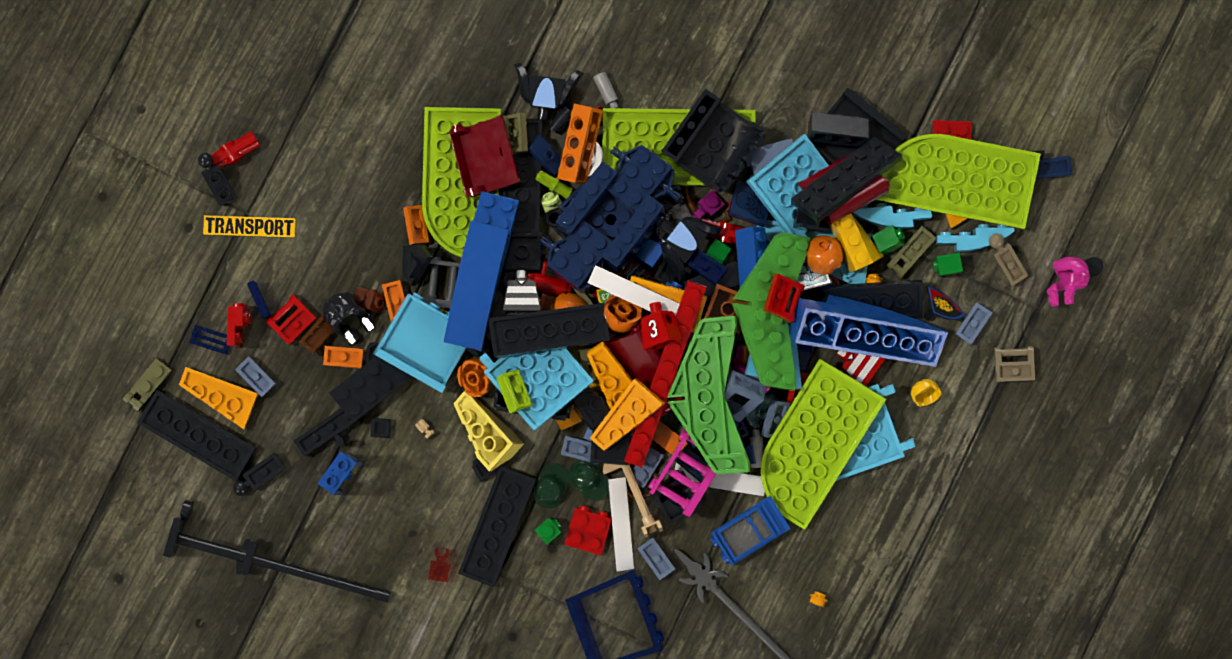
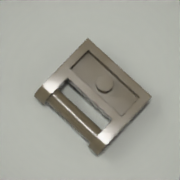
[994,346,1035,382]

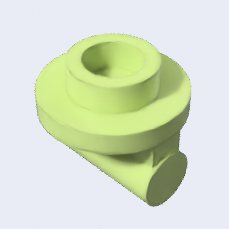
[541,192,562,213]

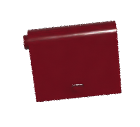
[449,115,520,198]
[798,152,890,225]
[605,323,676,389]

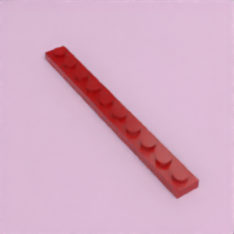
[624,280,707,468]

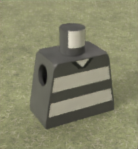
[502,270,540,315]

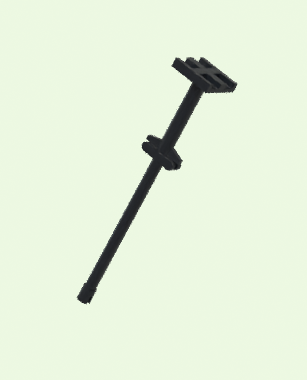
[163,517,391,603]

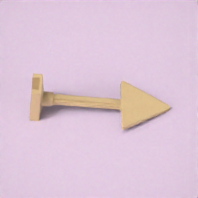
[603,463,663,539]

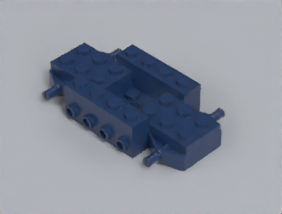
[540,145,682,294]

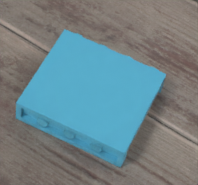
[373,293,466,393]

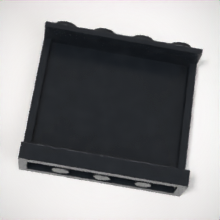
[812,88,907,165]

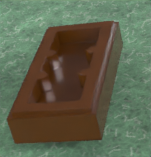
[298,315,333,355]

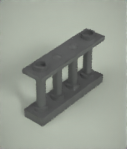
[423,257,503,310]

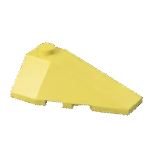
[454,390,524,471]

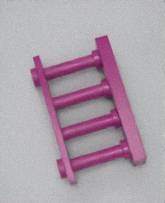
[648,428,716,517]

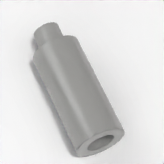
[593,72,618,108]
[749,430,764,468]

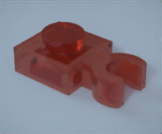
[428,547,451,582]

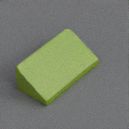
[497,369,532,413]

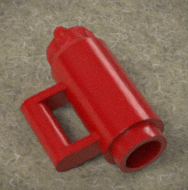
[527,261,571,297]

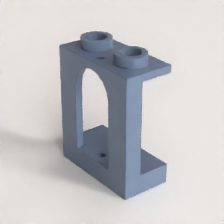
[725,370,765,422]

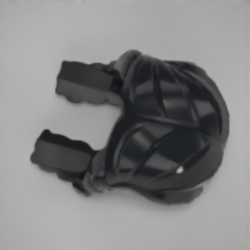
[323,292,375,344]

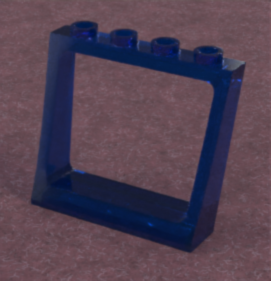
[565,569,664,659]

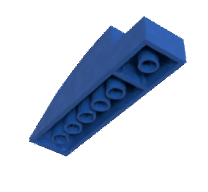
[444,191,519,351]
[789,295,948,367]

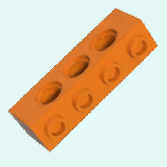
[557,104,603,185]

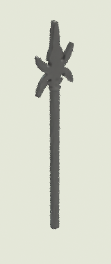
[674,549,791,659]

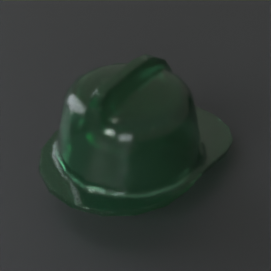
[568,460,609,500]
[533,463,570,509]

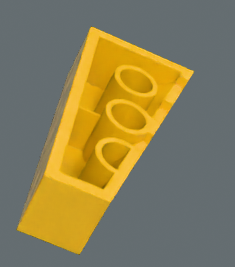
[829,213,884,272]

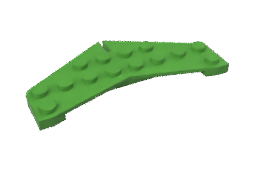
[732,232,810,391]
[667,315,750,474]

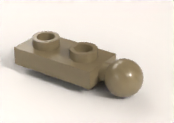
[989,233,1028,286]

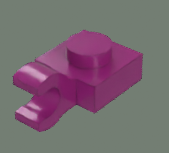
[691,190,725,219]

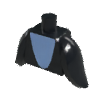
[514,63,584,121]
[658,216,722,283]

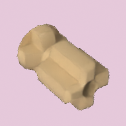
[415,419,435,439]

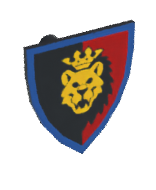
[924,286,965,321]

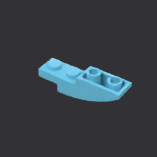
[852,203,932,229]
[935,224,1014,253]

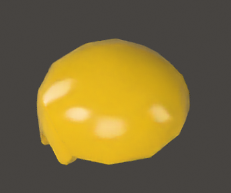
[910,379,942,407]

